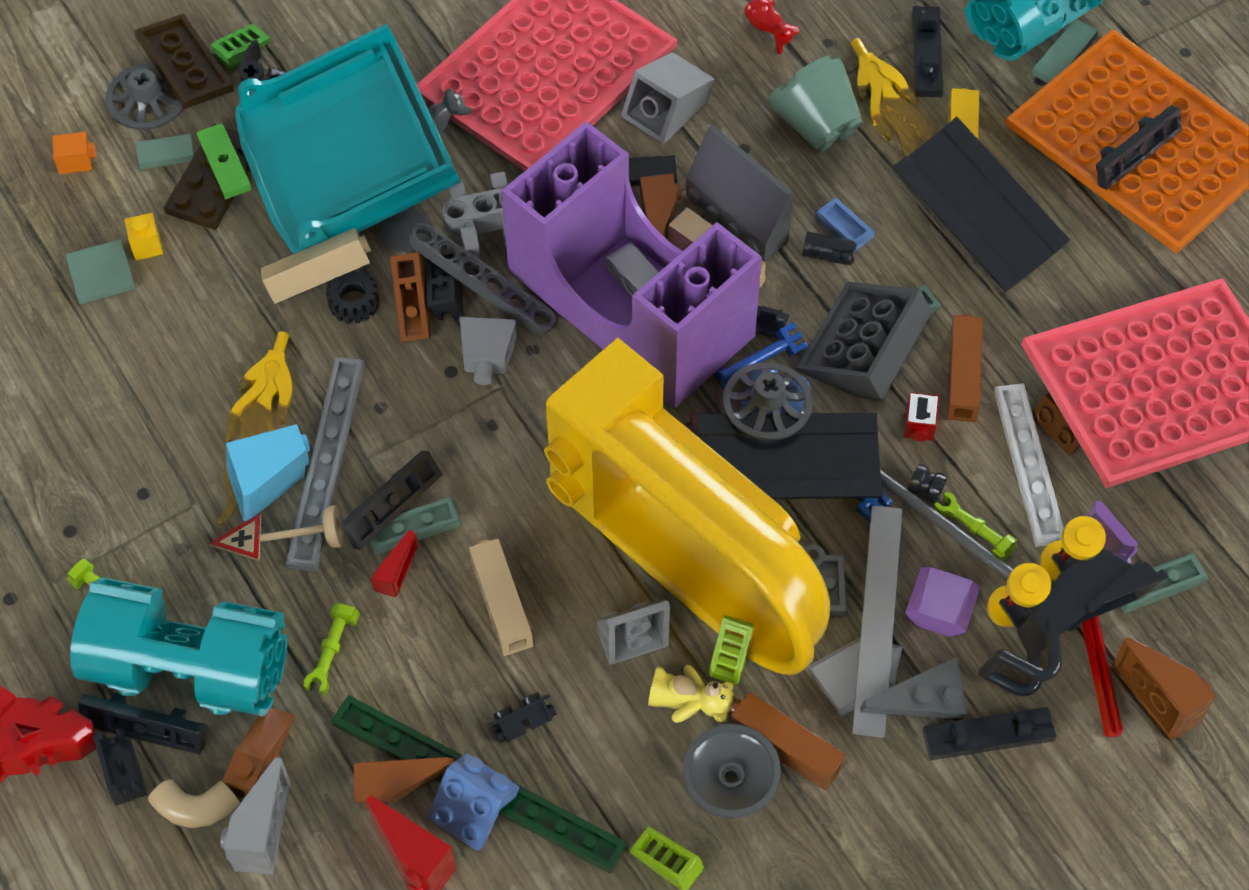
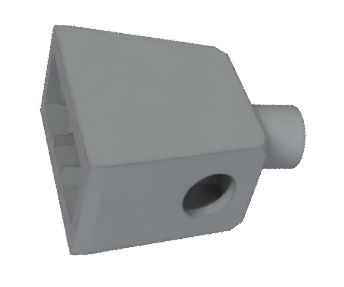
[460,317,517,385]

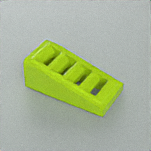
[709,614,755,685]
[629,825,704,890]

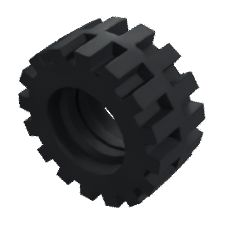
[326,269,380,324]

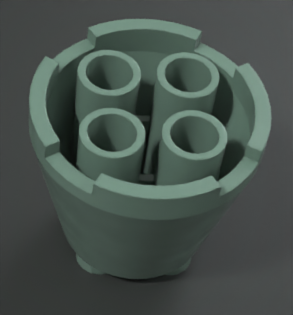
[768,55,863,154]

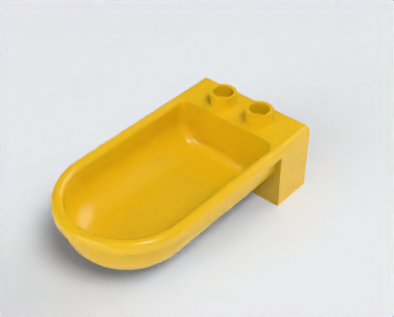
[544,338,830,675]

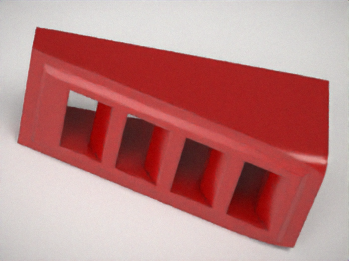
[371,530,418,598]

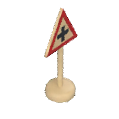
[209,505,343,561]

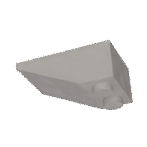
[597,600,670,665]
[221,758,290,875]

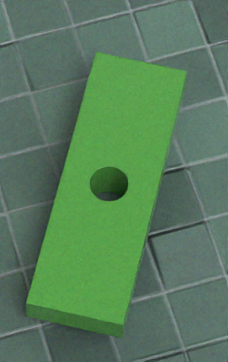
[196,123,252,199]

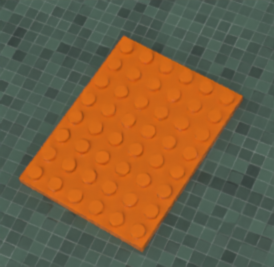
[1005,29,1249,254]

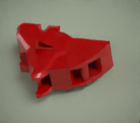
[0,686,96,784]

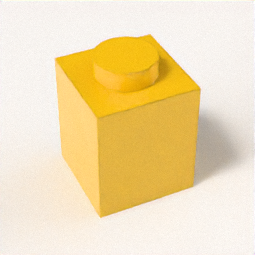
[124,213,163,261]

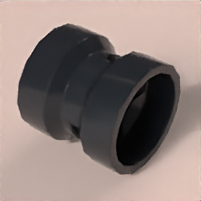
[908,463,948,503]

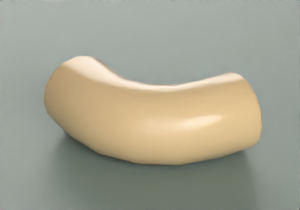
[148,779,240,829]

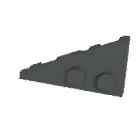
[860,658,967,719]

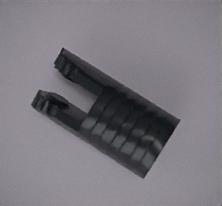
[802,231,857,265]

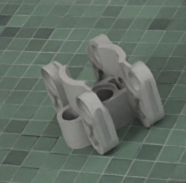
[443,172,508,269]

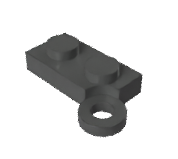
[803,544,846,616]

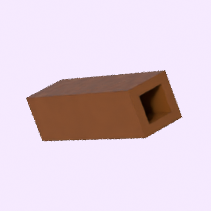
[947,314,983,422]
[729,692,846,791]

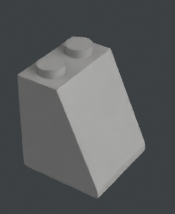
[621,52,715,144]

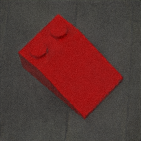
[366,795,456,890]

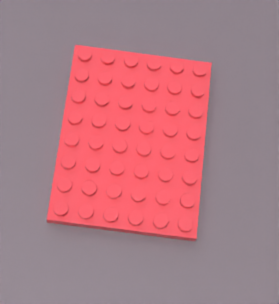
[417,0,677,172]
[1021,278,1249,488]

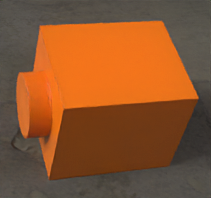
[52,132,96,174]

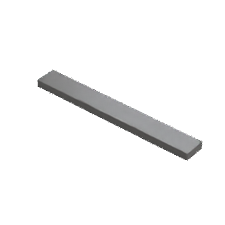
[286,357,365,572]
[852,505,903,738]

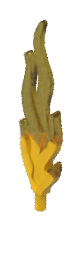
[851,38,932,157]
[217,331,293,526]

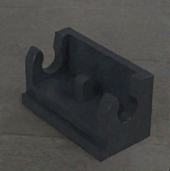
[425,254,464,320]
[93,729,147,806]

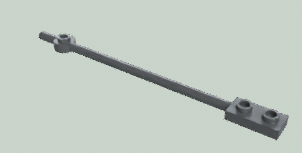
[802,410,1052,585]

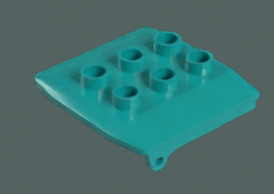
[235,24,461,254]

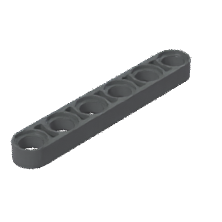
[409,223,556,335]

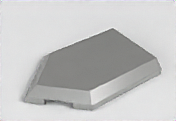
[807,637,903,718]

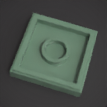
[65,239,136,305]

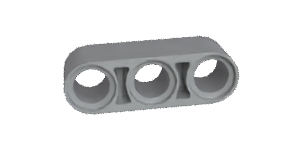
[604,243,659,297]

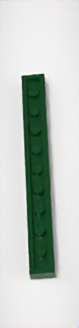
[331,695,627,874]

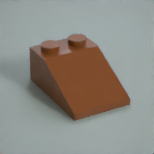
[1112,637,1216,741]

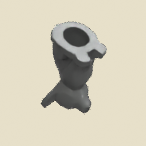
[428,88,472,134]

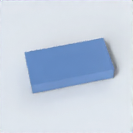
[815,197,875,253]

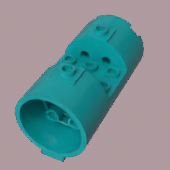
[963,0,1106,61]
[70,577,287,716]

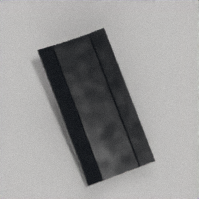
[893,117,1070,293]
[697,413,883,499]

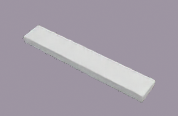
[994,383,1064,547]

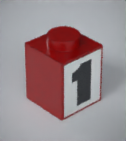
[904,392,939,442]

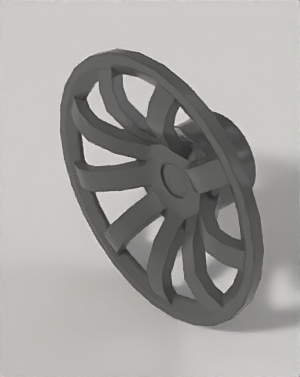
[106,63,183,130]
[723,362,813,441]

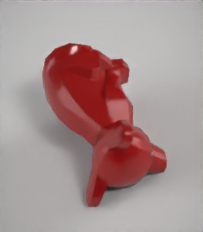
[744,0,799,54]

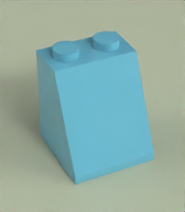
[226,424,310,522]

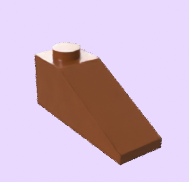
[640,173,682,239]
[390,252,430,343]
[223,708,295,798]
[353,757,456,810]

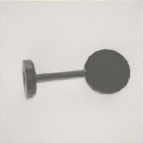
[379,207,429,252]

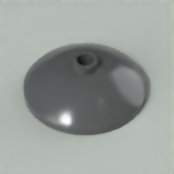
[683,724,781,819]

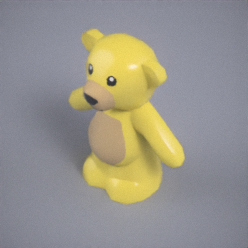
[648,665,734,723]

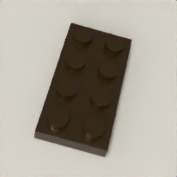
[135,13,233,109]
[163,124,250,230]

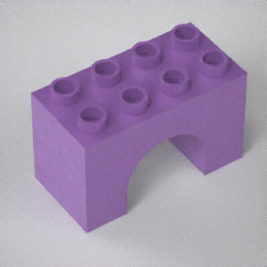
[501,121,762,408]

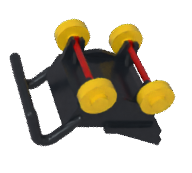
[979,516,1169,696]

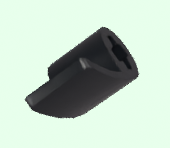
[239,40,265,90]

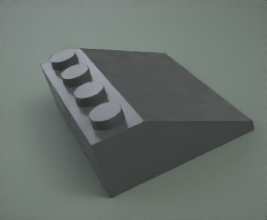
[686,125,793,262]
[796,281,932,401]

